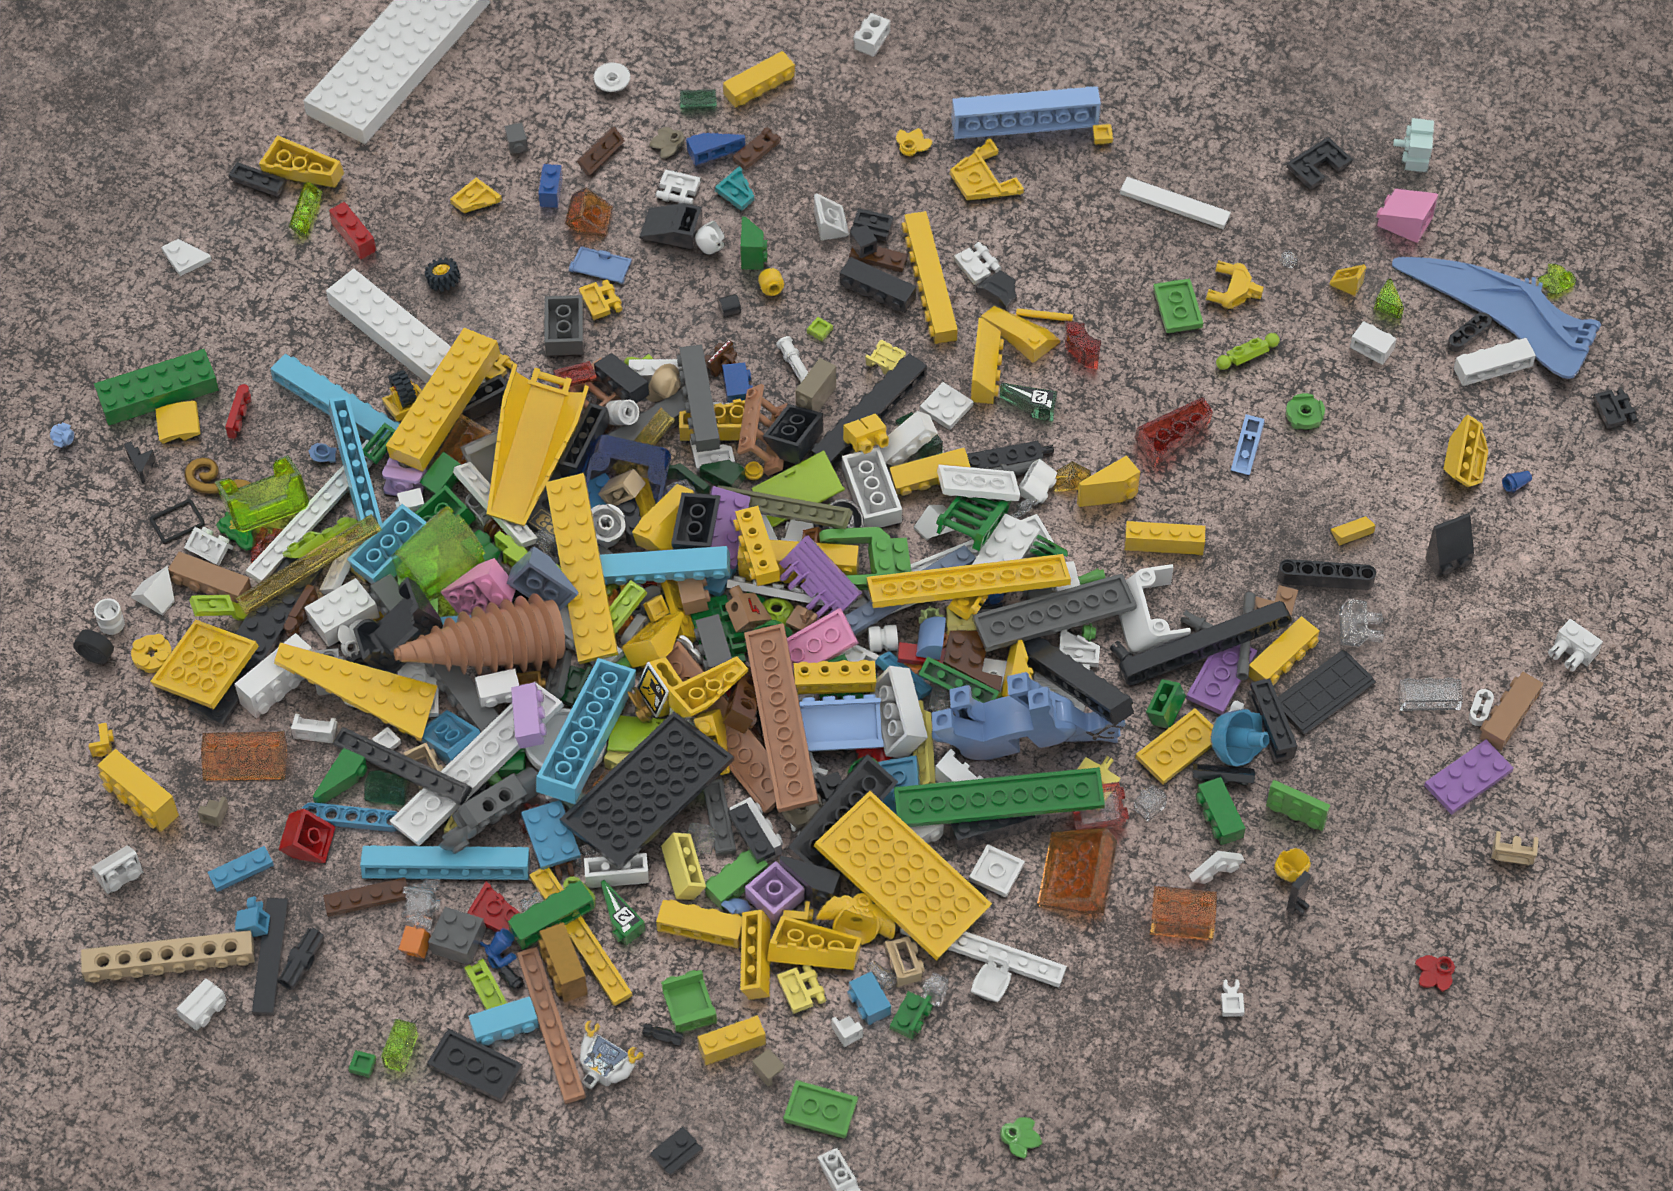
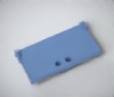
[569,246,632,285]

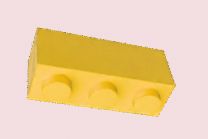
[697,1015,766,1065]

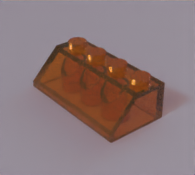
[201,731,288,780]

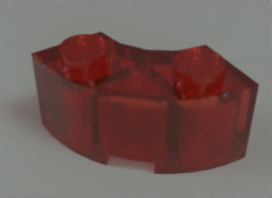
[1064,321,1101,369]

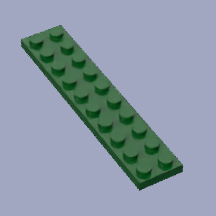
[894,767,1105,827]

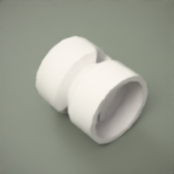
[605,400,639,425]
[94,598,125,635]
[868,625,898,652]

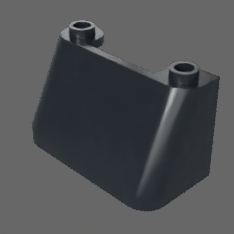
[353,577,443,673]

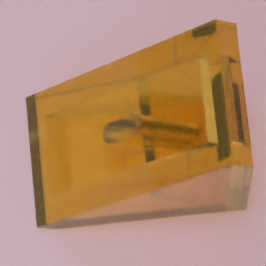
[1053,461,1091,492]

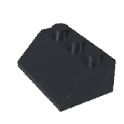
[763,404,824,464]
[671,492,721,550]

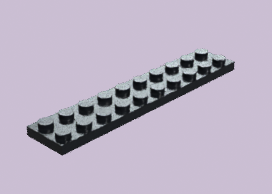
[188,557,324,728]

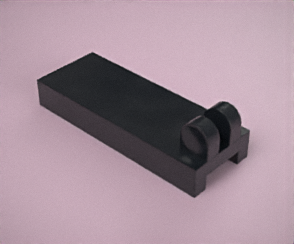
[1286,870,1311,916]

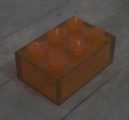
[1150,886,1217,941]

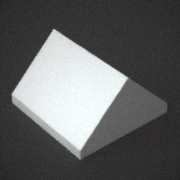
[814,193,849,240]

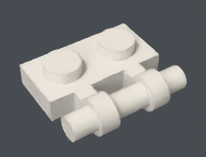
[656,170,700,205]
[954,242,1001,285]

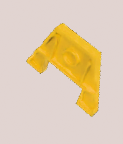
[950,138,1024,200]

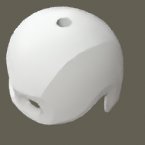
[695,221,724,254]

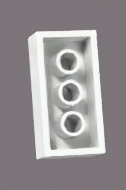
[842,447,902,528]
[235,633,312,719]
[870,666,928,758]

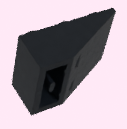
[639,203,703,249]

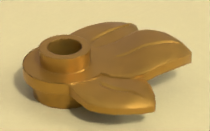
[627,687,653,723]

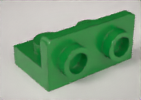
[889,991,933,1039]

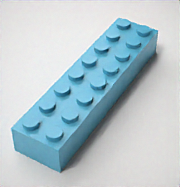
[536,658,636,804]

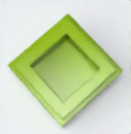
[807,317,833,341]

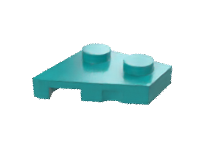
[715,166,754,211]

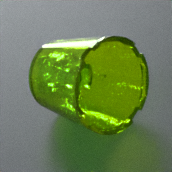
[391,506,488,602]

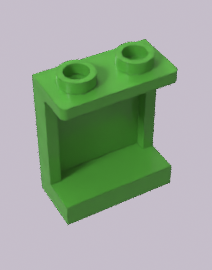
[661,970,717,1033]

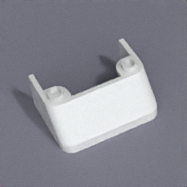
[1119,564,1191,655]

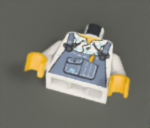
[580,1020,644,1089]

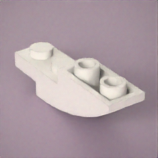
[818,1148,861,1191]

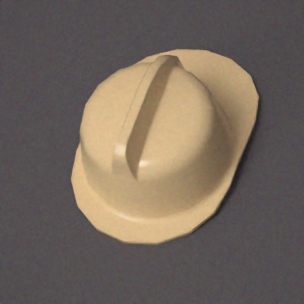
[646,364,681,402]

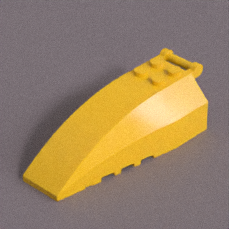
[486,363,589,526]

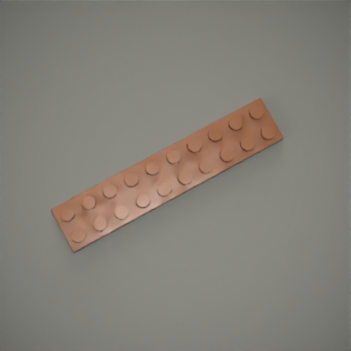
[744,623,819,813]
[666,641,776,814]

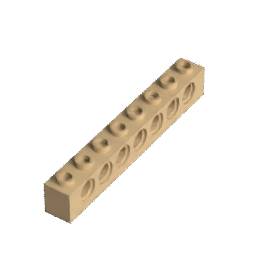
[81,931,255,982]

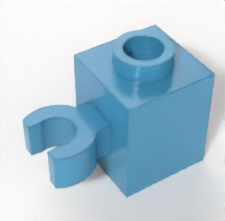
[235,896,270,937]

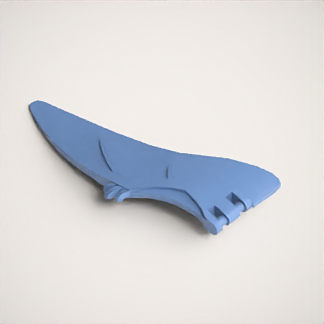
[1392,257,1601,379]

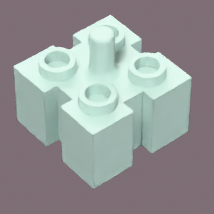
[1393,118,1434,172]

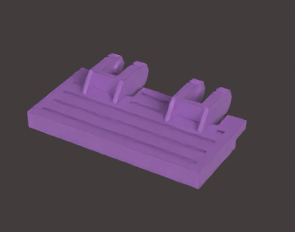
[779,535,862,620]

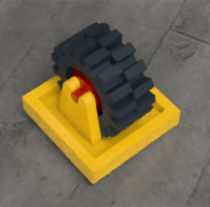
[382,370,422,422]

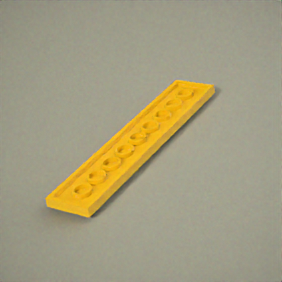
[545,473,619,664]
[867,554,1071,608]

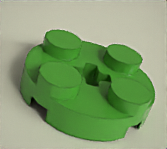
[1286,393,1325,429]

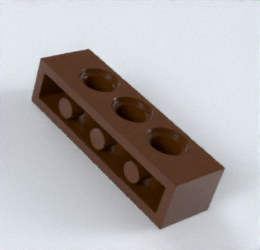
[723,665,759,734]

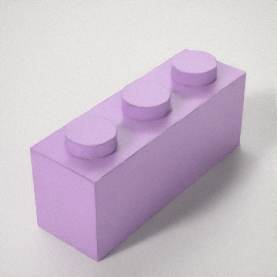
[511,683,547,749]

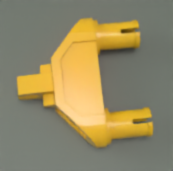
[1206,260,1264,309]

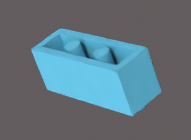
[469,996,539,1046]

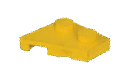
[450,177,502,213]

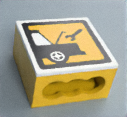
[636,657,682,718]

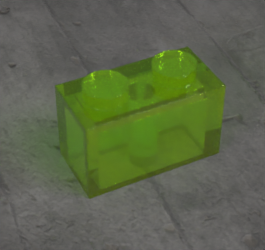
[381,1019,418,1072]

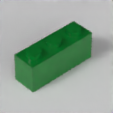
[1195,777,1246,845]

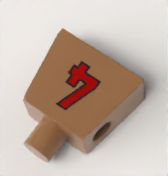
[725,585,772,632]

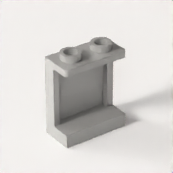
[460,432,498,485]

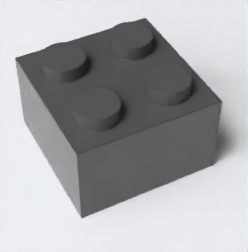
[428,907,486,965]

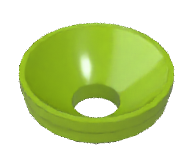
[762,597,794,626]

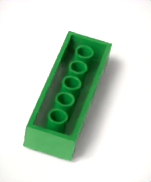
[94,348,219,426]

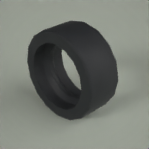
[73,629,114,664]

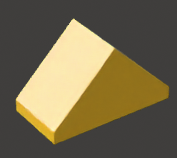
[1329,265,1366,296]

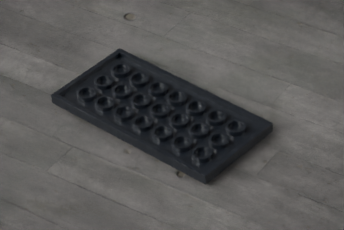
[560,712,734,869]

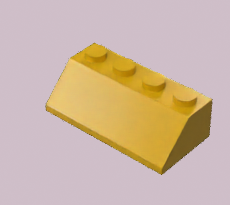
[971,318,1004,404]

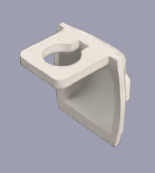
[971,953,1011,1002]

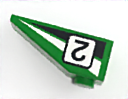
[601,880,645,946]

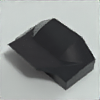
[975,270,1017,311]

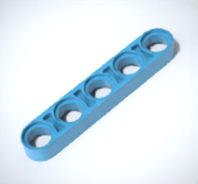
[302,802,398,832]

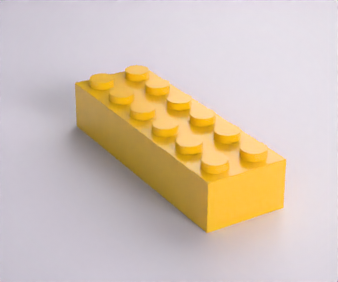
[737,540,859,583]

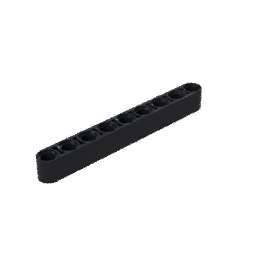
[1119,601,1292,685]

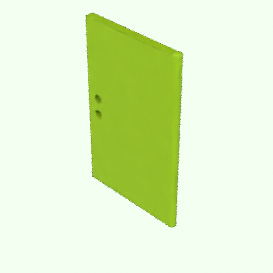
[752,451,845,528]
[607,715,665,752]

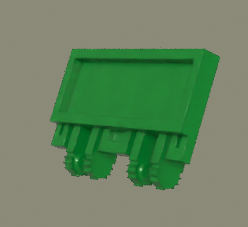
[690,595,748,663]

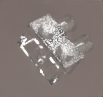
[1339,598,1384,647]

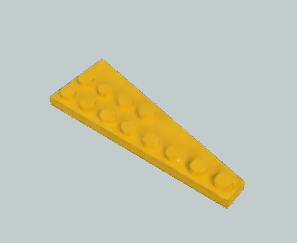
[274,643,437,741]

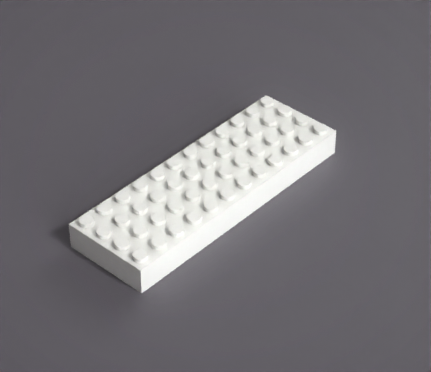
[303,0,490,144]

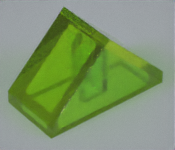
[1374,278,1404,319]

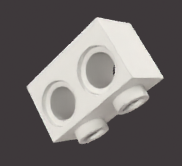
[853,13,890,57]

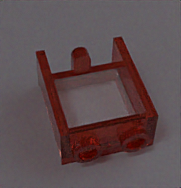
[1072,782,1129,833]

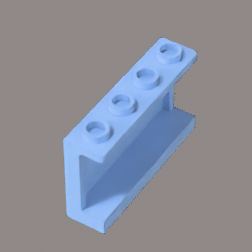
[799,694,884,752]

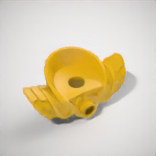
[816,893,895,945]

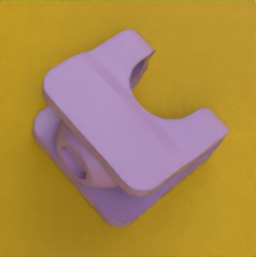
[382,457,428,496]

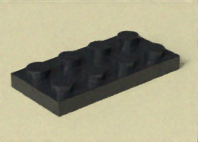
[427,1028,523,1103]

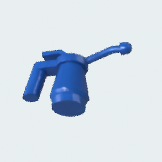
[480,928,517,969]

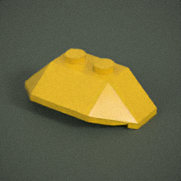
[1443,415,1488,487]

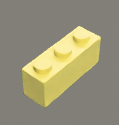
[661,833,706,900]

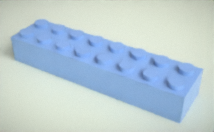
[951,86,1101,139]

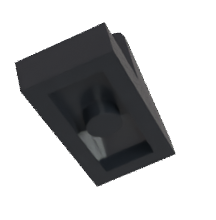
[124,441,156,483]

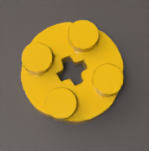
[131,634,172,673]

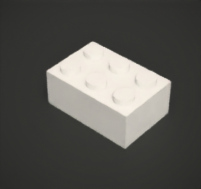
[304,578,380,647]

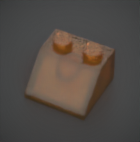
[564,187,613,237]

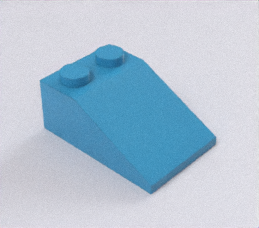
[422,710,480,765]

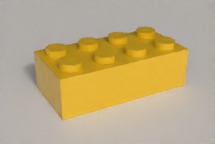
[97,749,179,832]

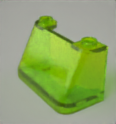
[215,455,309,532]

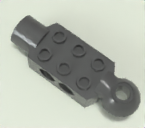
[439,767,541,854]

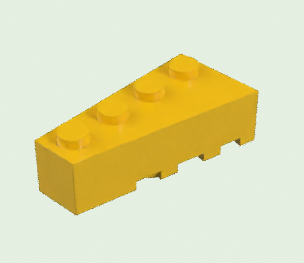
[259,135,344,187]
[679,399,757,441]
[767,916,862,970]

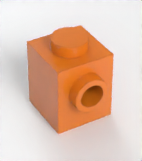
[398,924,431,959]

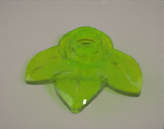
[1538,263,1576,294]

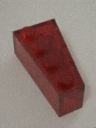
[1134,397,1213,469]

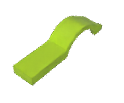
[189,595,258,621]

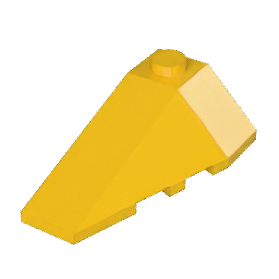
[668,656,748,718]

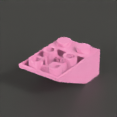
[441,558,516,615]

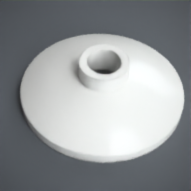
[594,63,630,92]

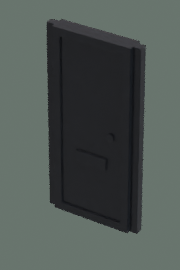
[1278,649,1376,736]

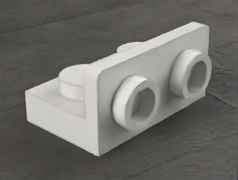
[184,526,234,566]

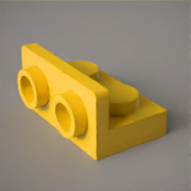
[947,595,989,621]

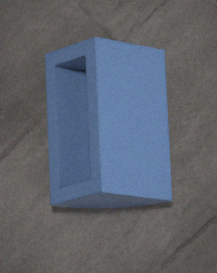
[916,617,946,660]

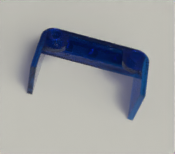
[586,435,671,503]

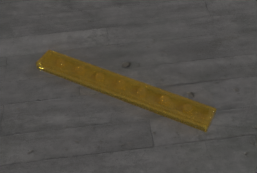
[236,514,382,615]

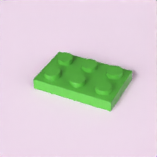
[1153,278,1204,333]
[1266,780,1331,831]
[783,1080,858,1139]

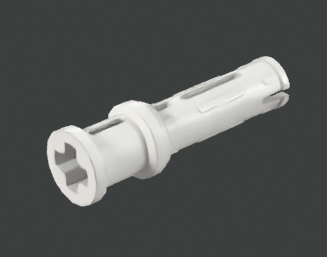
[776,336,808,382]

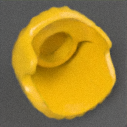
[1274,848,1311,882]

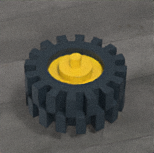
[424,257,461,291]

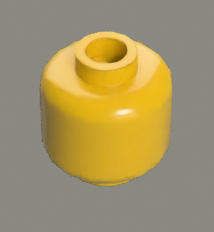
[758,268,785,296]

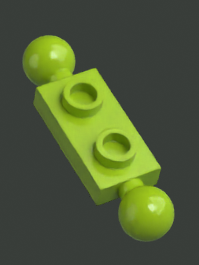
[1216,333,1280,370]

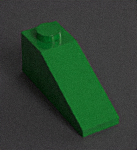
[312,748,368,804]

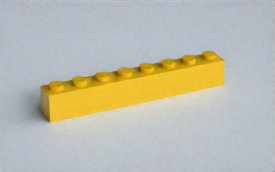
[901,211,958,344]

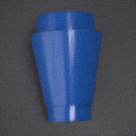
[1502,471,1532,492]

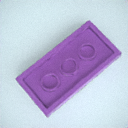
[710,486,751,569]
[1186,645,1257,715]
[1424,740,1514,815]

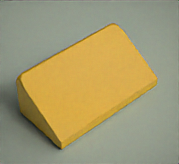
[1330,516,1376,546]

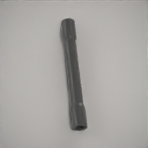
[1236,592,1256,680]

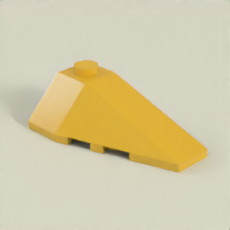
[981,306,1061,363]
[632,484,694,551]
[1001,640,1033,698]

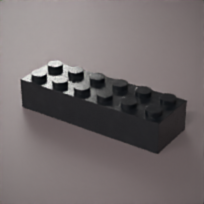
[783,754,898,868]

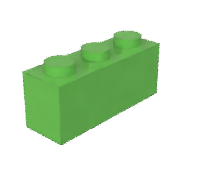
[705,850,768,911]

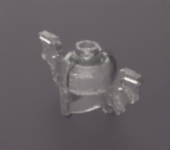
[401,878,440,931]

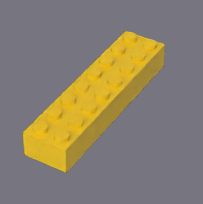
[386,328,500,472]

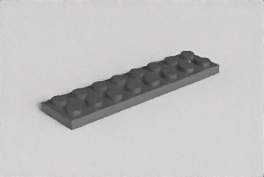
[972,573,1137,652]

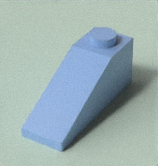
[1231,414,1265,475]

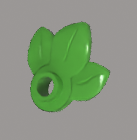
[1000,1117,1042,1158]

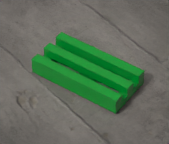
[363,422,396,465]

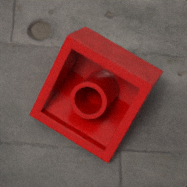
[278,808,335,864]

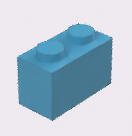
[847,971,891,1025]

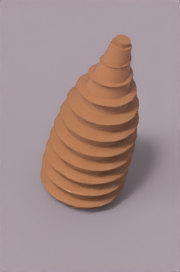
[394,593,565,675]

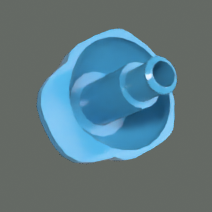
[1210,709,1269,766]

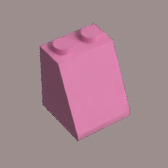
[1376,189,1438,243]

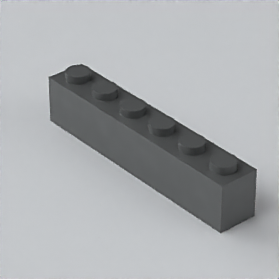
[676,344,720,452]

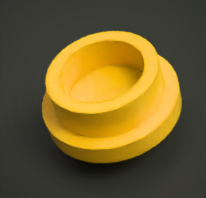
[745,461,763,480]

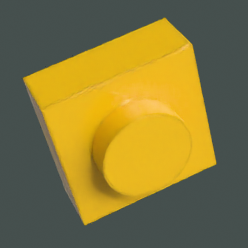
[1092,124,1113,144]
[643,595,670,622]

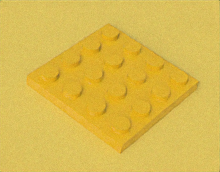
[150,619,259,709]

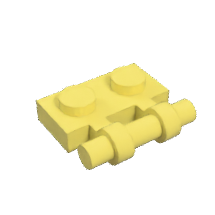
[777,965,826,1014]

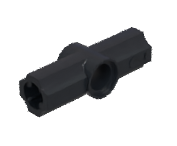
[278,928,325,990]

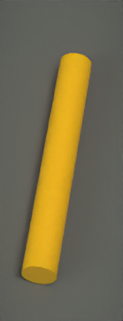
[1016,308,1073,322]

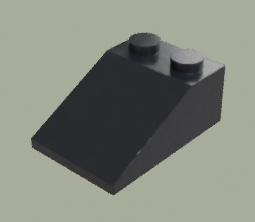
[1425,513,1474,576]
[780,855,841,911]

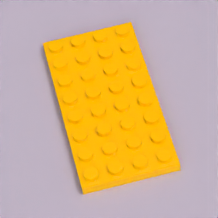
[814,791,992,961]

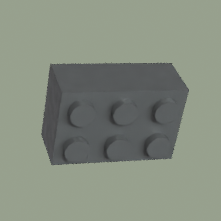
[544,295,584,356]

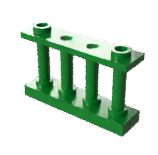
[936,496,1011,551]

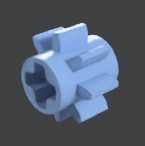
[50,422,74,448]

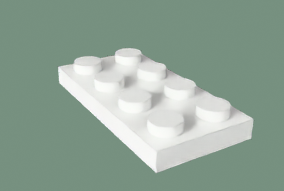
[937,465,1020,501]
[972,514,1040,565]

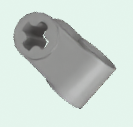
[465,493,492,531]

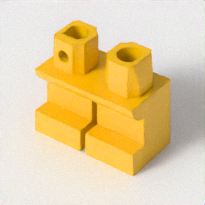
[843,414,889,454]

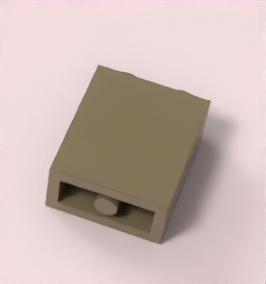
[796,358,836,412]

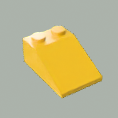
[1077,455,1140,507]
[621,611,684,668]

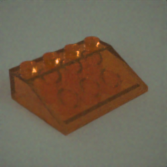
[1037,828,1117,914]

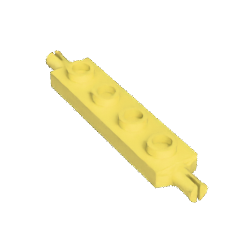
[913,700,936,785]

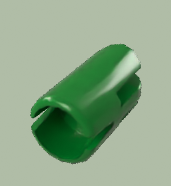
[1030,534,1068,561]

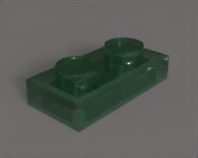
[680,89,717,109]

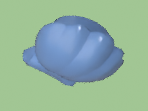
[308,443,337,463]
[721,898,751,916]

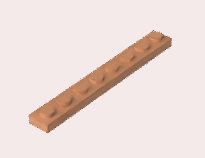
[517,947,585,1104]

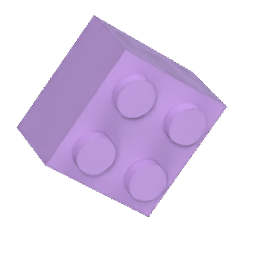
[745,861,805,925]

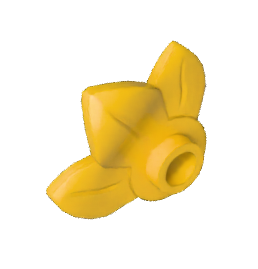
[896,128,932,156]

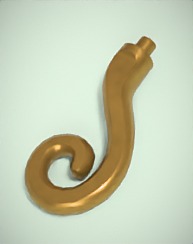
[184,457,261,499]

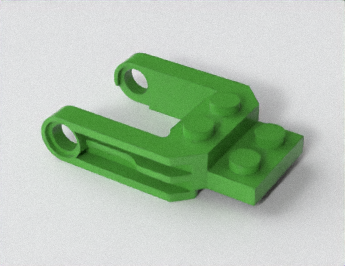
[819,527,912,591]

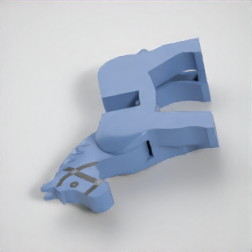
[932,672,1125,760]

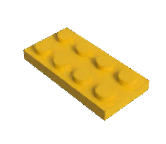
[1135,708,1213,785]

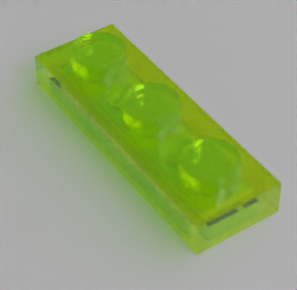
[288,181,323,237]

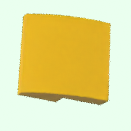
[155,401,201,444]

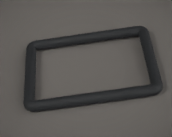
[149,499,205,543]

